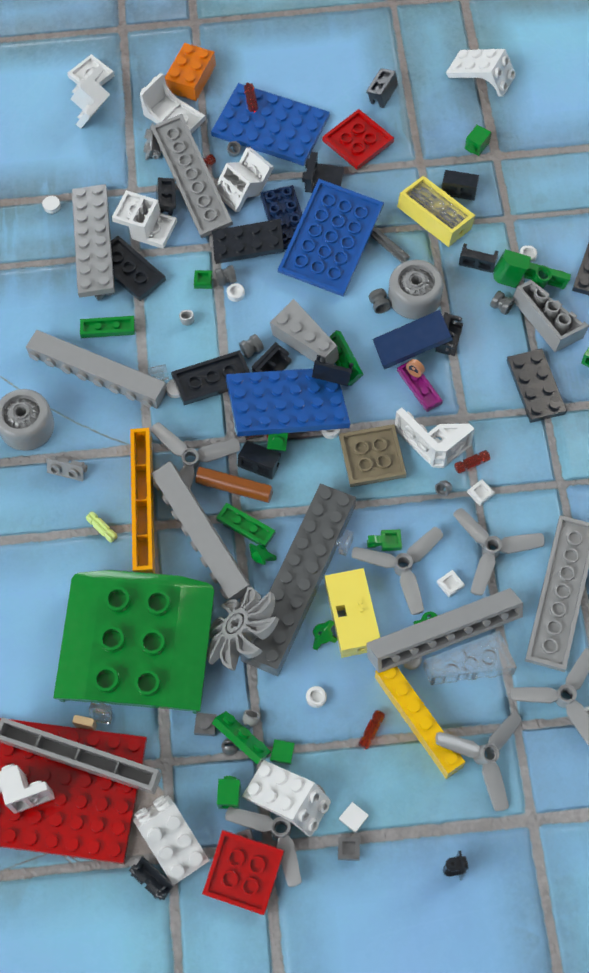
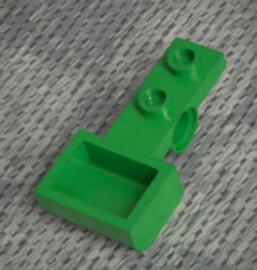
[493,249,571,289]

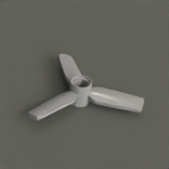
[151,423,240,489]
[453,508,544,596]
[351,527,443,615]
[510,648,589,746]
[435,712,522,811]
[225,784,326,887]

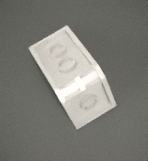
[395,408,474,468]

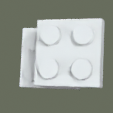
[71,64,110,129]
[216,147,274,212]
[112,190,177,249]
[0,764,55,814]

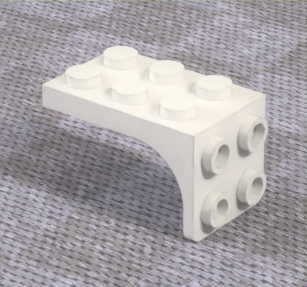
[446,49,515,97]
[140,73,206,134]
[242,760,331,837]
[133,796,210,885]

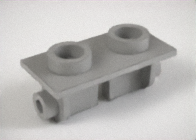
[143,123,161,160]
[47,455,88,482]

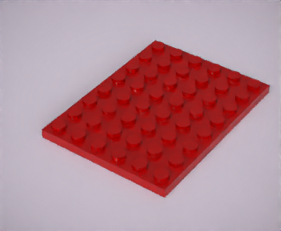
[0,718,147,864]

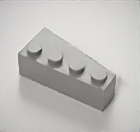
[513,280,589,352]
[270,299,339,364]

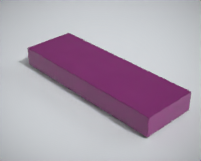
[397,361,443,412]

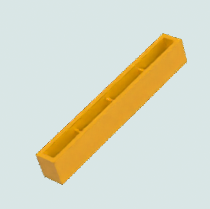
[130,428,155,574]

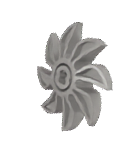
[207,587,279,671]

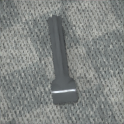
[371,226,410,263]

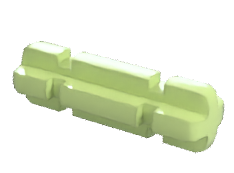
[86,512,117,542]

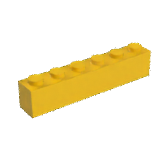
[375,666,465,779]

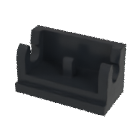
[366,68,398,108]
[441,170,479,201]
[156,177,176,216]
[459,243,499,273]
[435,312,463,356]
[252,342,292,372]
[312,355,354,386]
[238,441,281,480]

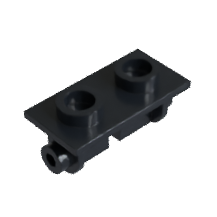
[443,850,468,880]
[129,856,174,901]

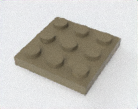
[339,424,406,487]

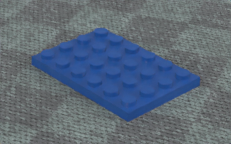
[211,83,330,166]
[278,179,384,297]
[226,368,350,437]

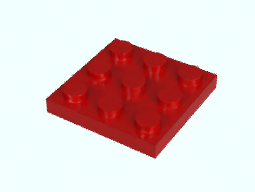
[322,109,394,170]
[202,830,285,915]

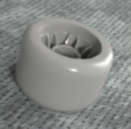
[388,260,443,319]
[0,389,54,451]

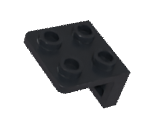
[302,151,344,193]

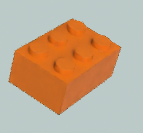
[165,43,216,101]

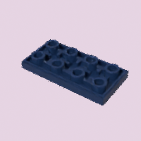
[260,185,302,249]
[372,310,453,370]

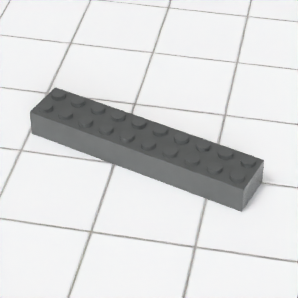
[240,483,356,676]

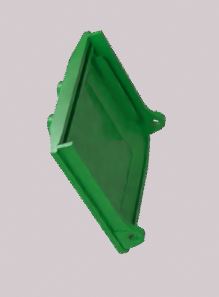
[53,570,215,714]

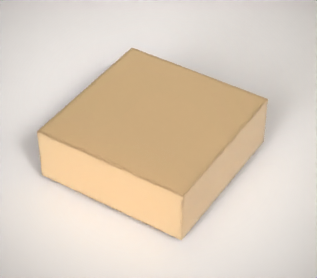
[72,715,97,730]

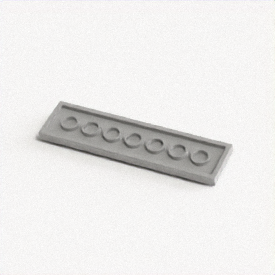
[151,114,233,238]
[72,184,115,298]
[525,515,589,672]

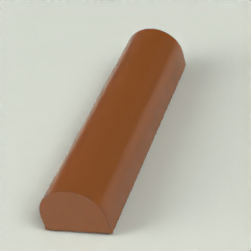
[195,467,273,503]

